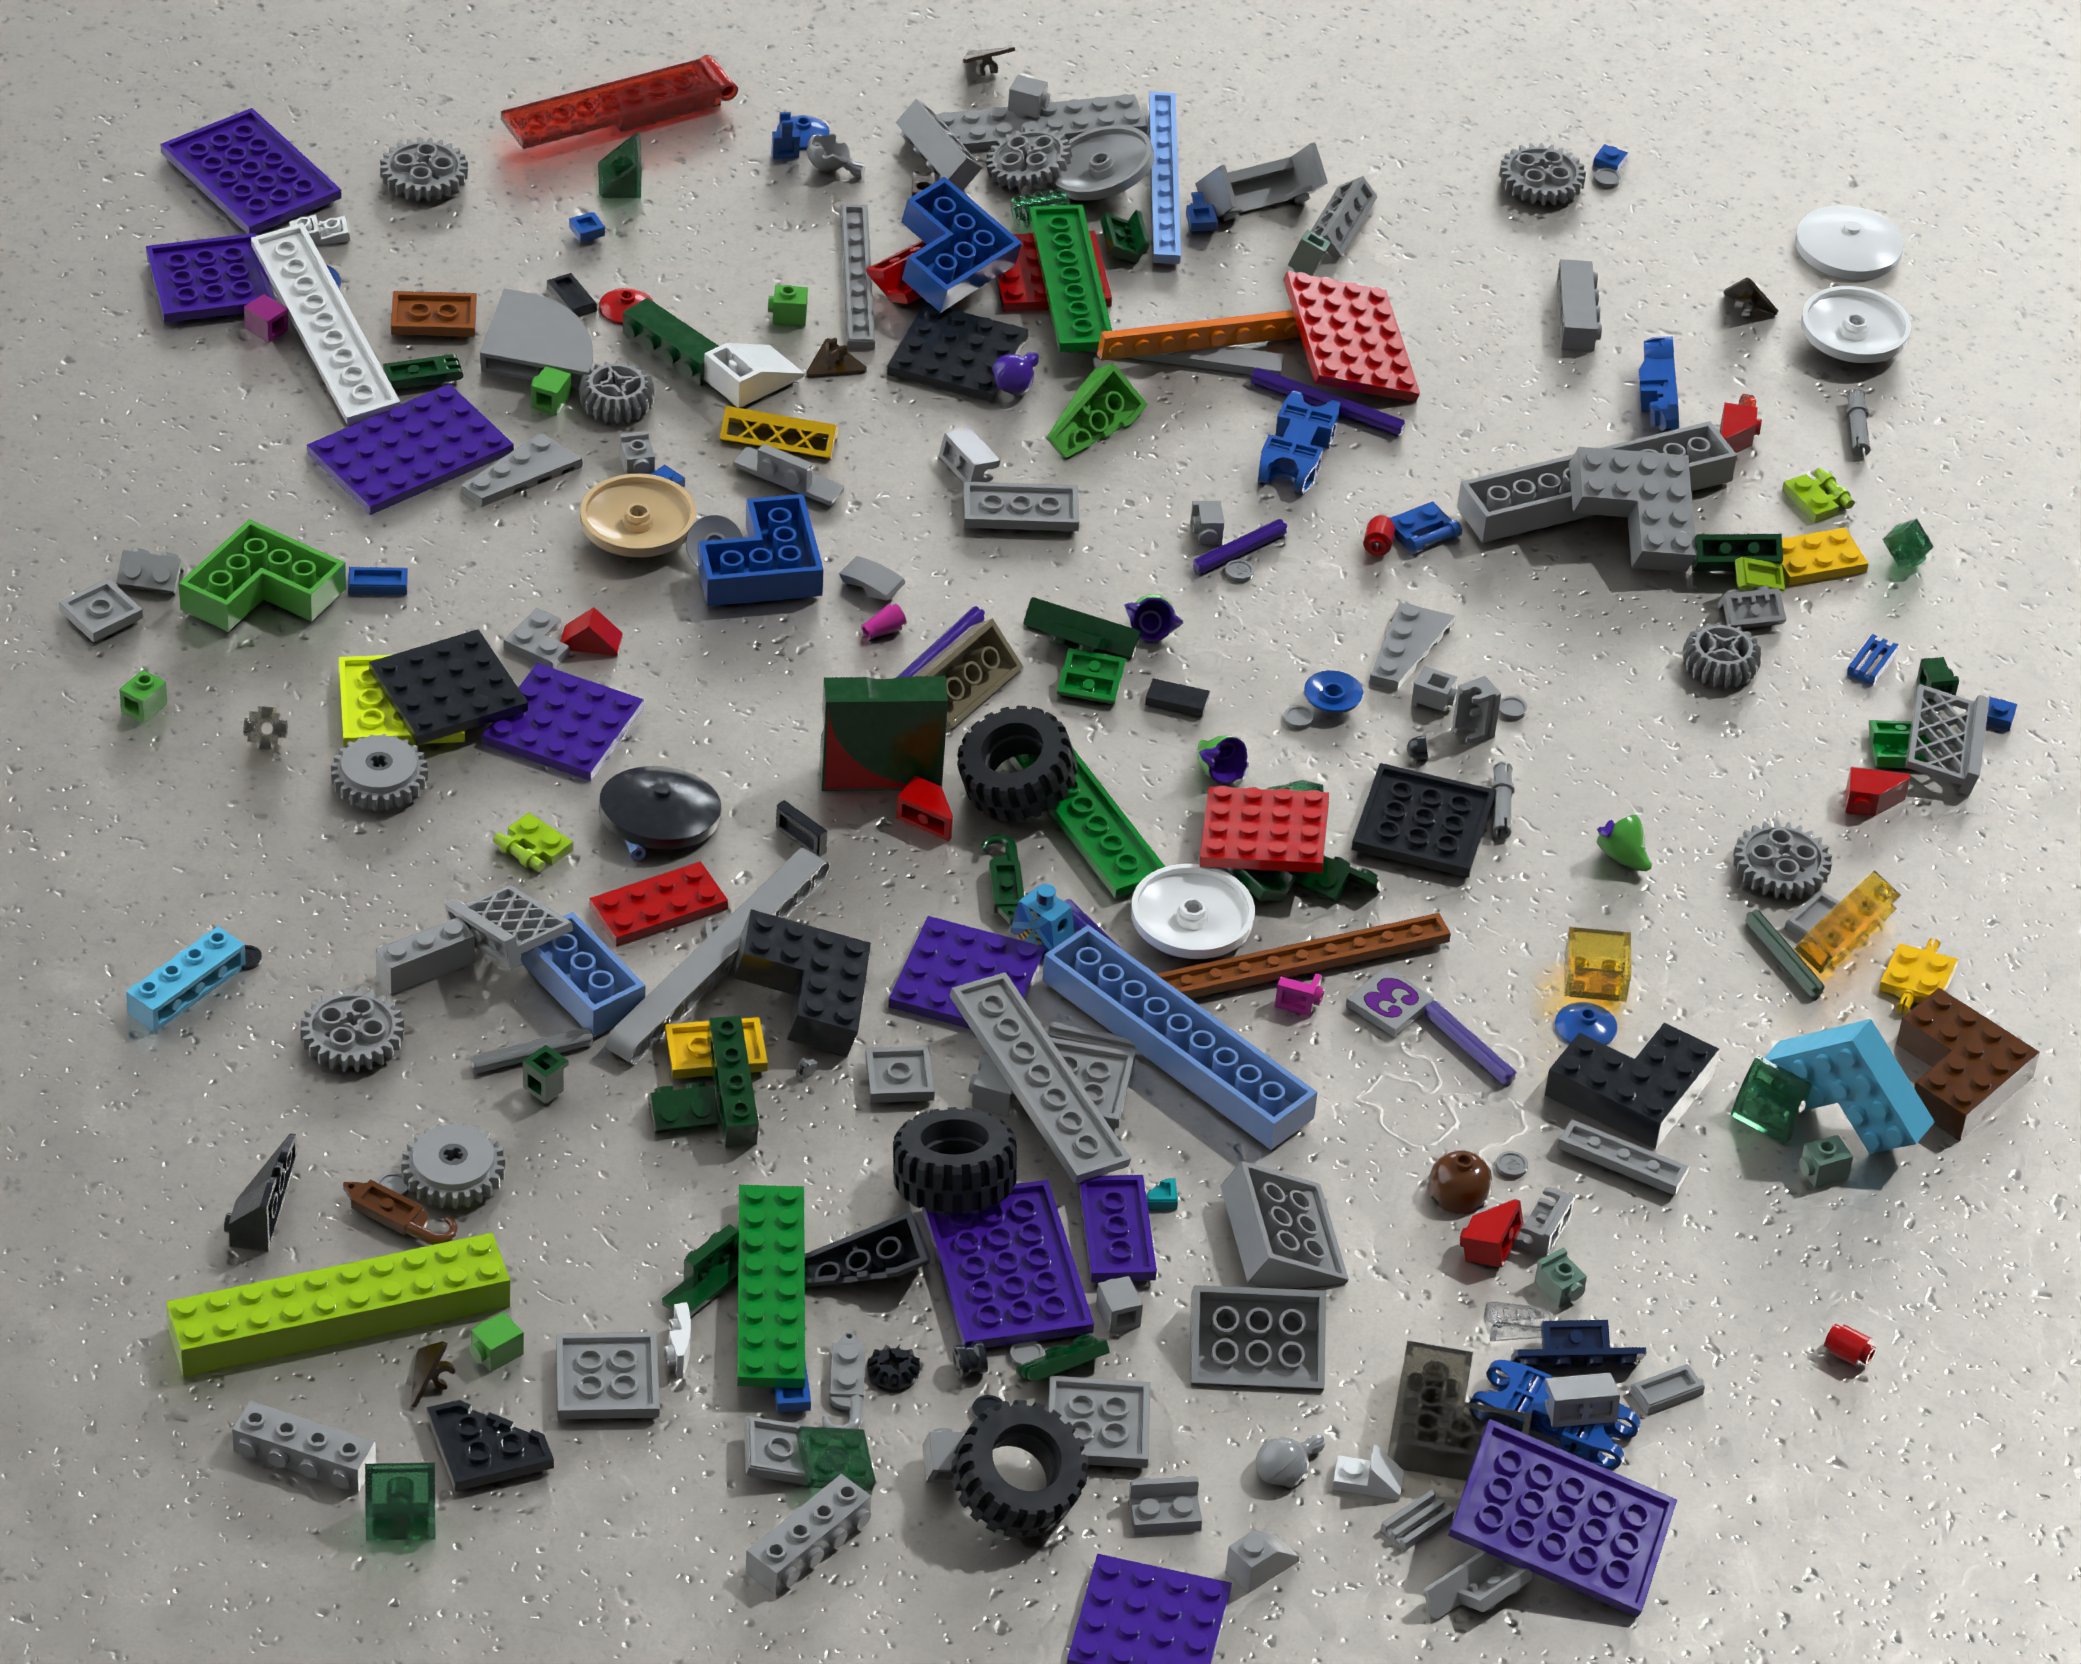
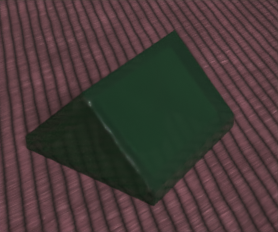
[598,132,642,198]

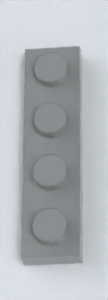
[1558,1119,1689,1195]

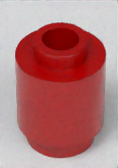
[1363,515,1395,556]
[1824,1324,1876,1368]

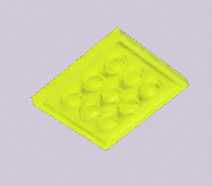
[339,655,465,747]

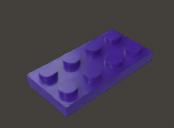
[1078,1175,1157,1282]

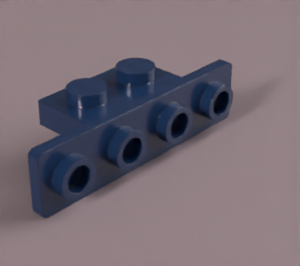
[1511,1320,1647,1368]

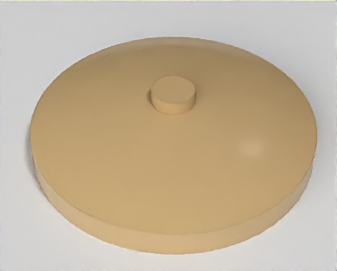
[580,474,696,557]

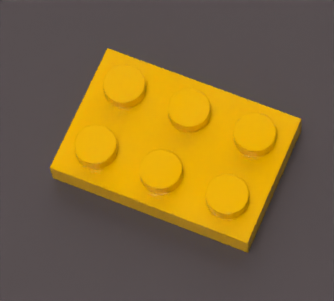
[1782,527,1869,586]
[665,1017,768,1079]

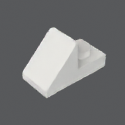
[1332,1445,1404,1500]

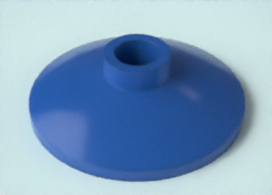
[777,115,830,150]
[1304,670,1363,713]
[1555,1002,1617,1045]

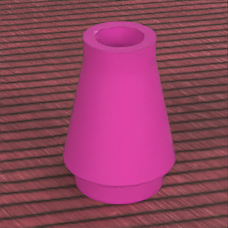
[861,604,907,640]

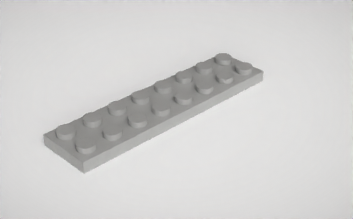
[937,94,1148,152]
[949,972,1131,1184]

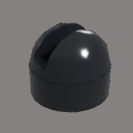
[1407,736,1428,760]

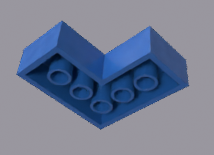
[901,177,1022,313]
[698,494,824,606]

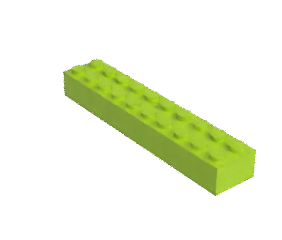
[166,1232,510,1377]

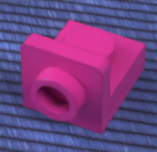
[1275,974,1325,1016]

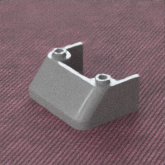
[1195,142,1328,222]

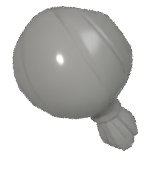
[807,134,866,179]
[1256,1434,1325,1489]

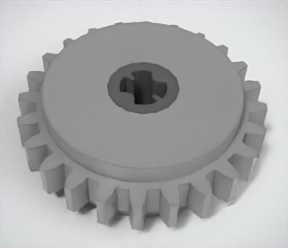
[331,734,428,811]
[401,1122,505,1209]

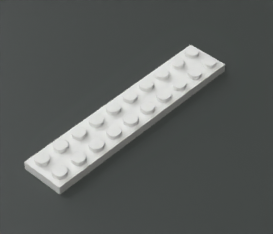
[251,223,401,426]

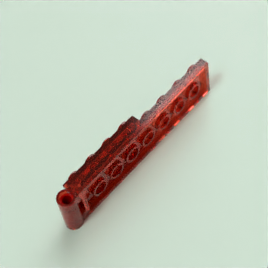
[501,55,738,149]

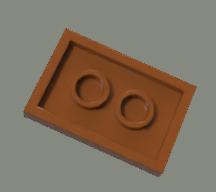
[391,291,477,337]

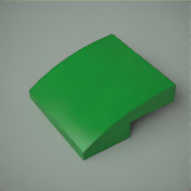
[1057,648,1126,704]
[1869,720,1935,768]

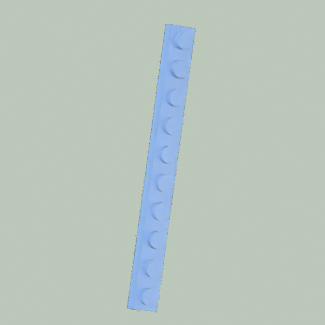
[1149,92,1181,264]

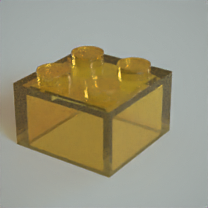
[1564,927,1631,1002]

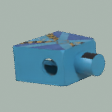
[1010,884,1074,954]

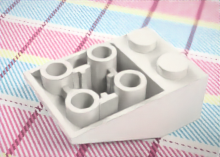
[704,343,805,408]

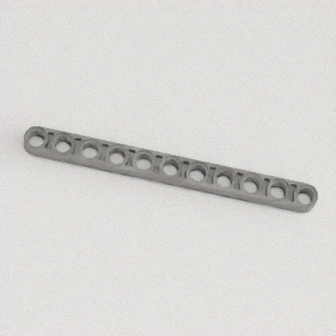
[605,848,830,1064]

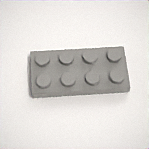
[963,481,1080,531]

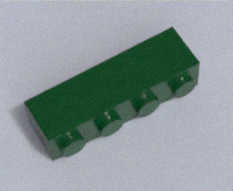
[623,298,719,386]

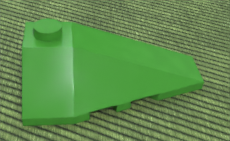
[1046,363,1148,459]

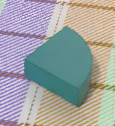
[1146,1178,1178,1209]

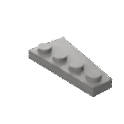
[461,432,583,507]
[1369,602,1455,691]

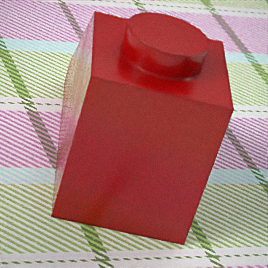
[1720,402,1762,453]
[1845,767,1910,816]
[896,776,953,842]
[1460,1199,1524,1267]

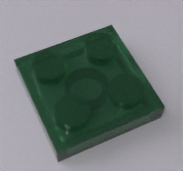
[796,1426,876,1491]

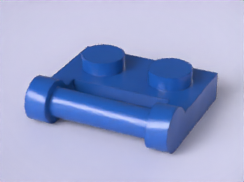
[1390,501,1462,554]

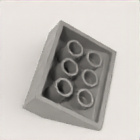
[1220,1161,1349,1289]
[1190,1285,1326,1390]

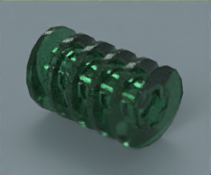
[1011,188,1070,228]

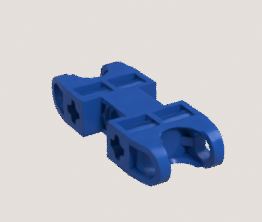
[1258,391,1340,494]
[1469,1360,1641,1470]

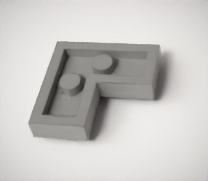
[504,608,569,669]

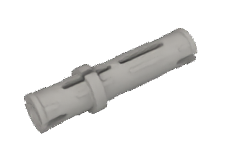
[1846,388,1871,457]
[1491,761,1515,839]

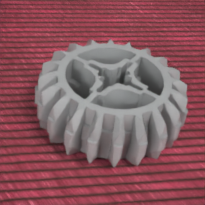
[579,360,655,424]
[1682,622,1761,689]

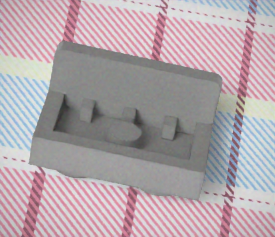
[116,548,185,595]

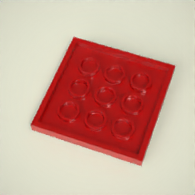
[995,231,1112,312]
[1200,786,1329,873]

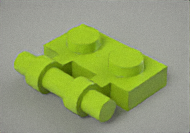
[1782,467,1855,523]
[493,812,573,872]

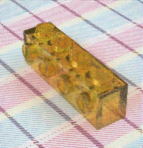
[1794,870,1901,974]

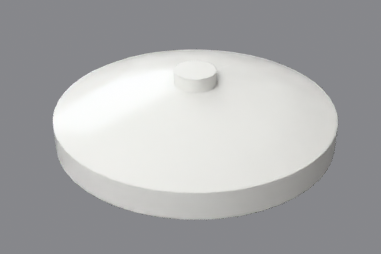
[1795,205,1904,280]
[1801,286,1911,363]
[1131,864,1255,959]

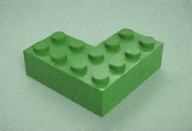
[179,519,346,632]

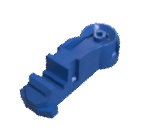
[1639,336,1679,431]

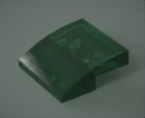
[1731,1055,1812,1144]

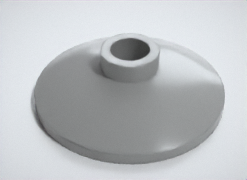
[686,515,743,567]

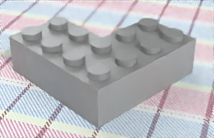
[1569,446,1697,572]

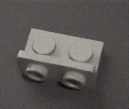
[1718,586,1786,629]
[1128,1476,1202,1534]

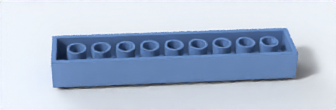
[1042,925,1318,1150]

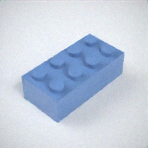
[521,912,645,1037]

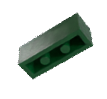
[1692,534,1783,572]

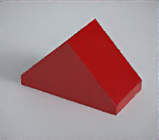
[560,607,623,657]

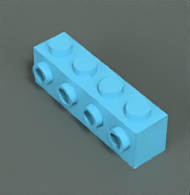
[126,926,246,1033]

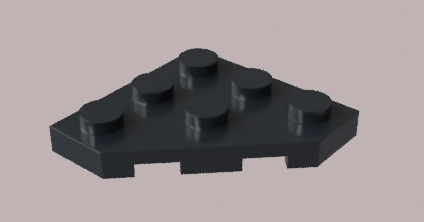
[427,1400,554,1492]

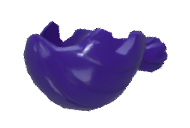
[991,352,1039,397]

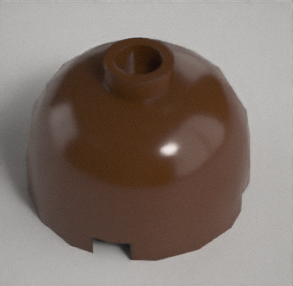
[1427,1150,1493,1214]

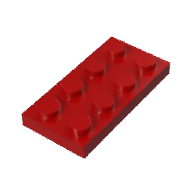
[589,861,728,946]

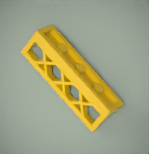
[719,406,840,459]

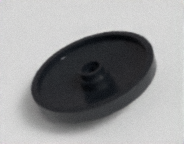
[599,766,721,849]

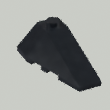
[224,1133,297,1252]
[805,1211,930,1288]

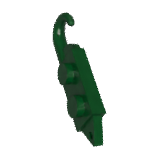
[981,834,1024,925]

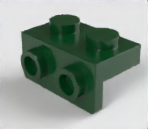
[1100,210,1150,264]
[1227,868,1296,902]
[647,1082,720,1133]

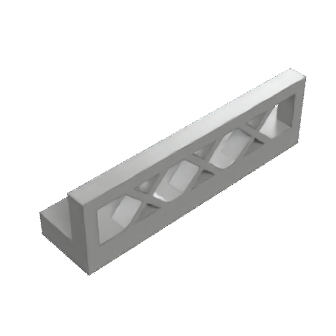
[1311,176,1377,259]

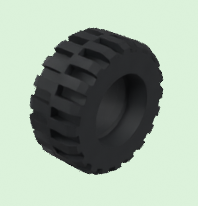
[957,706,1077,822]
[893,1107,1017,1215]
[951,1400,1088,1538]

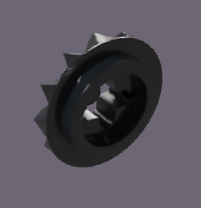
[867,1344,920,1389]

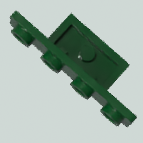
[1023,597,1140,658]
[1291,855,1383,903]
[662,1224,739,1317]

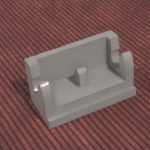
[938,428,1001,483]
[1451,676,1501,743]
[1514,1187,1575,1257]
[1545,1373,1620,1427]

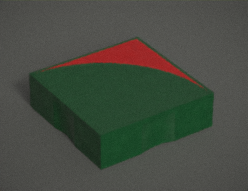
[819,676,948,791]

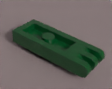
[383,354,464,389]
[1016,1334,1110,1381]

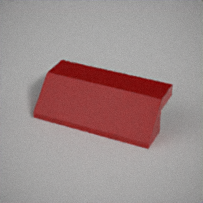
[866,241,927,304]

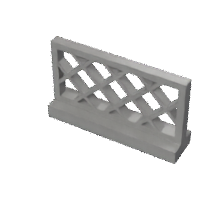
[1905,684,1990,796]
[444,885,573,969]

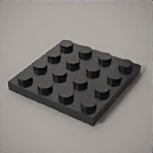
[887,302,1029,403]
[369,629,528,745]
[1351,763,1496,878]

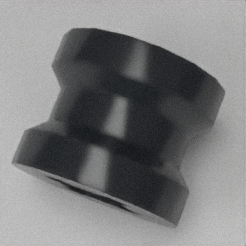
[952,1341,988,1378]

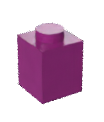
[244,294,289,343]

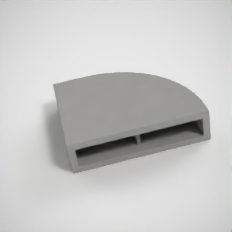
[480,288,594,389]

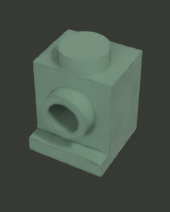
[1534,1247,1587,1307]

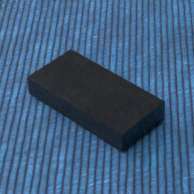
[547,273,597,317]
[1145,678,1210,717]
[776,800,828,857]

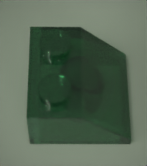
[365,1462,436,1541]

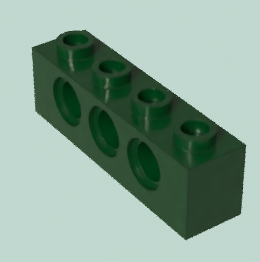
[707,1015,759,1147]

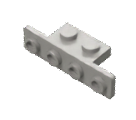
[733,443,844,505]
[1424,1551,1533,1619]

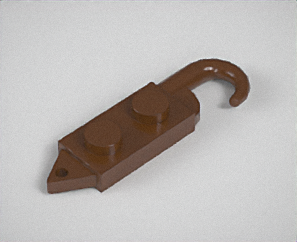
[343,1179,458,1245]

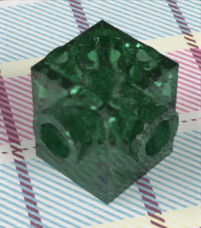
[1882,518,1934,568]

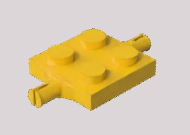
[1879,938,1958,1014]

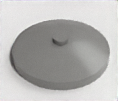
[1052,125,1154,200]

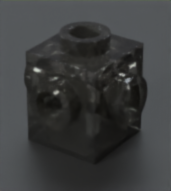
[243,706,288,750]

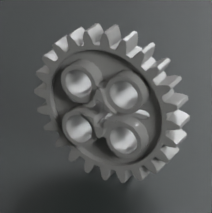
[985,127,1073,190]
[380,138,468,201]
[1499,143,1586,205]
[1733,821,1832,899]
[300,988,404,1072]

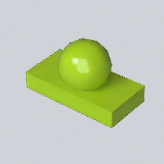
[1735,557,1785,593]

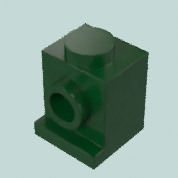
[1916,657,1959,704]
[523,1045,569,1104]

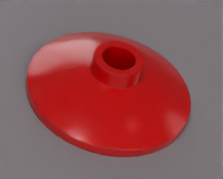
[599,288,654,325]

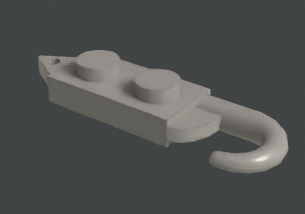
[822,1329,866,1436]

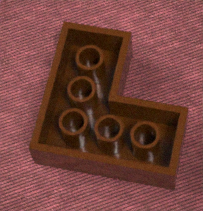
[1896,988,2040,1141]

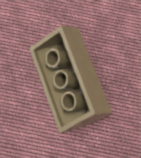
[912,618,1023,730]

